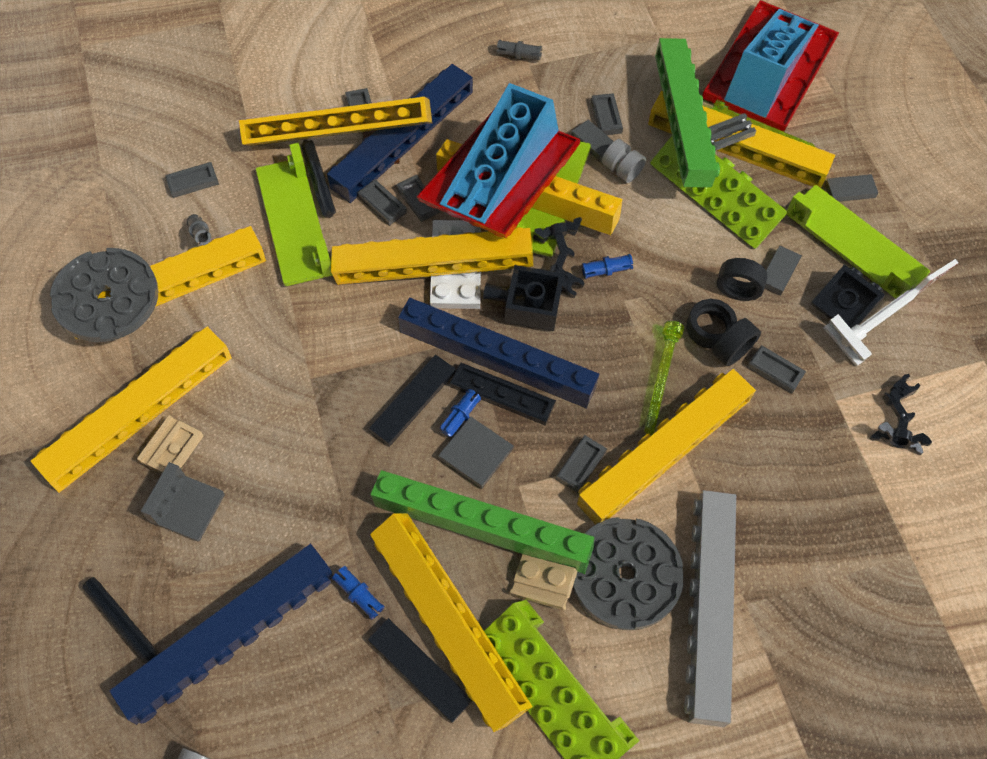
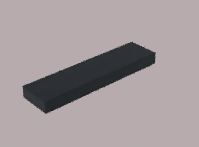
[368,354,456,447]
[450,362,556,426]
[368,618,473,724]

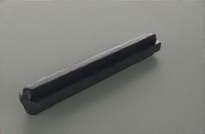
[300,139,336,218]
[82,577,160,664]

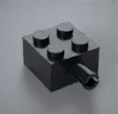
[483,265,564,331]

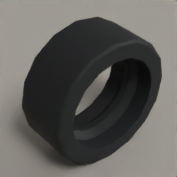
[716,258,768,301]
[686,298,737,349]
[712,318,761,366]

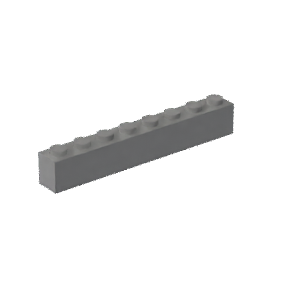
[684,490,736,727]

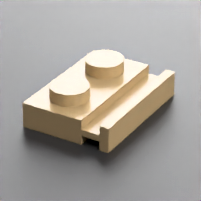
[137,415,203,474]
[510,554,578,611]

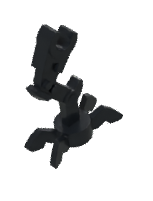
[533,217,585,298]
[870,374,932,455]

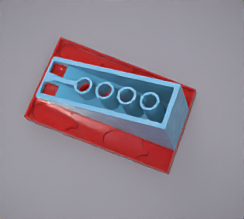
[702,0,839,134]
[417,83,580,238]

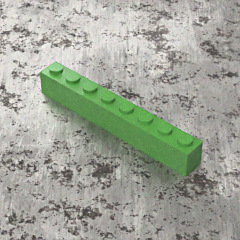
[655,38,720,187]
[371,470,594,574]

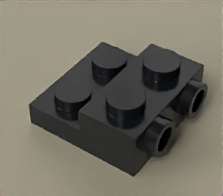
[811,264,885,329]

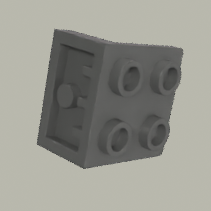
[141,462,225,542]

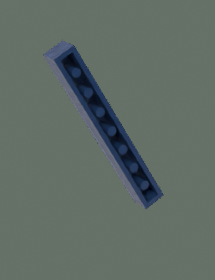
[327,64,473,203]
[398,297,600,409]
[109,543,333,725]

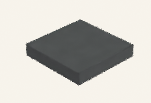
[439,417,514,489]

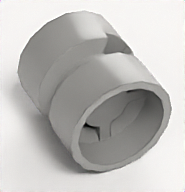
[602,139,646,183]

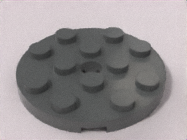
[50,248,159,342]
[572,517,684,630]

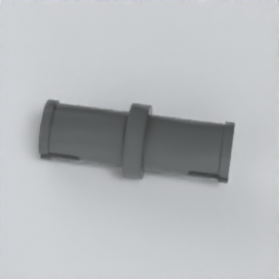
[497,40,542,61]
[187,214,211,245]

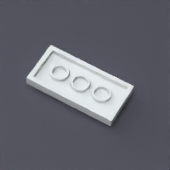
[430,220,481,309]

